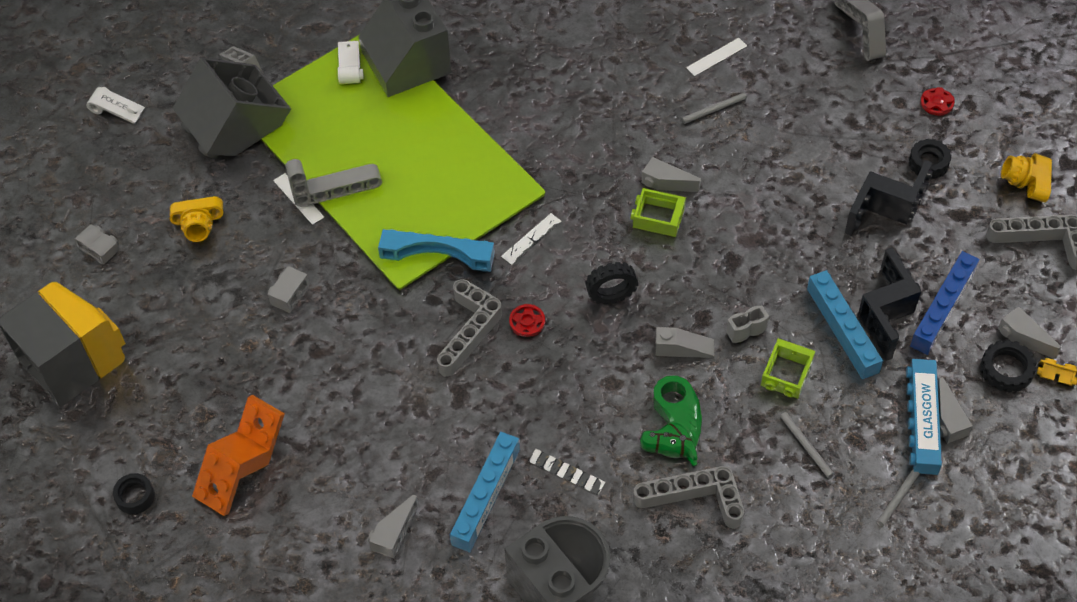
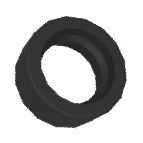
[113,473,155,514]

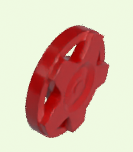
[920,87,955,116]
[509,304,545,337]

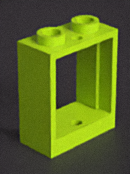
[630,188,686,237]
[761,338,815,399]

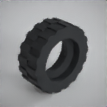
[909,139,951,179]

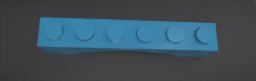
[378,229,495,272]

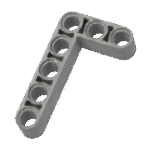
[834,0,886,61]
[285,159,382,207]
[986,215,1077,270]
[437,279,502,377]
[633,466,744,529]

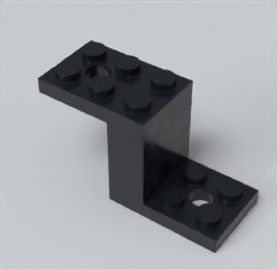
[844,160,933,236]
[857,247,921,361]

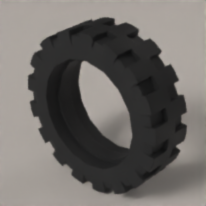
[585,262,638,305]
[980,340,1037,392]

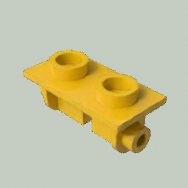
[1036,358,1077,386]

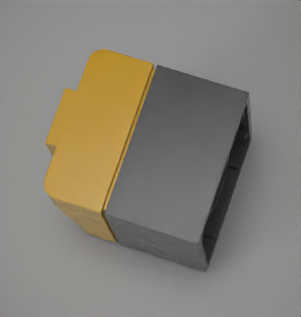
[0,282,126,408]

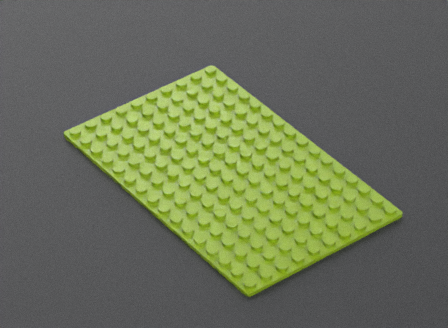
[261,34,545,290]

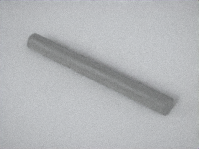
[681,93,747,124]
[780,412,834,478]
[877,469,920,527]

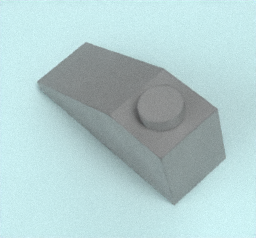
[219,46,263,73]
[641,157,701,192]
[998,307,1062,359]
[655,327,714,358]
[938,377,972,444]
[368,495,419,558]

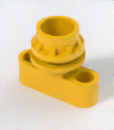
[1001,153,1052,203]
[169,196,223,242]

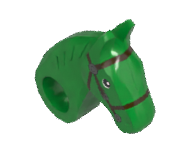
[640,376,702,467]

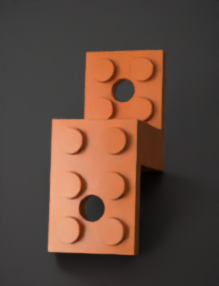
[192,395,285,516]

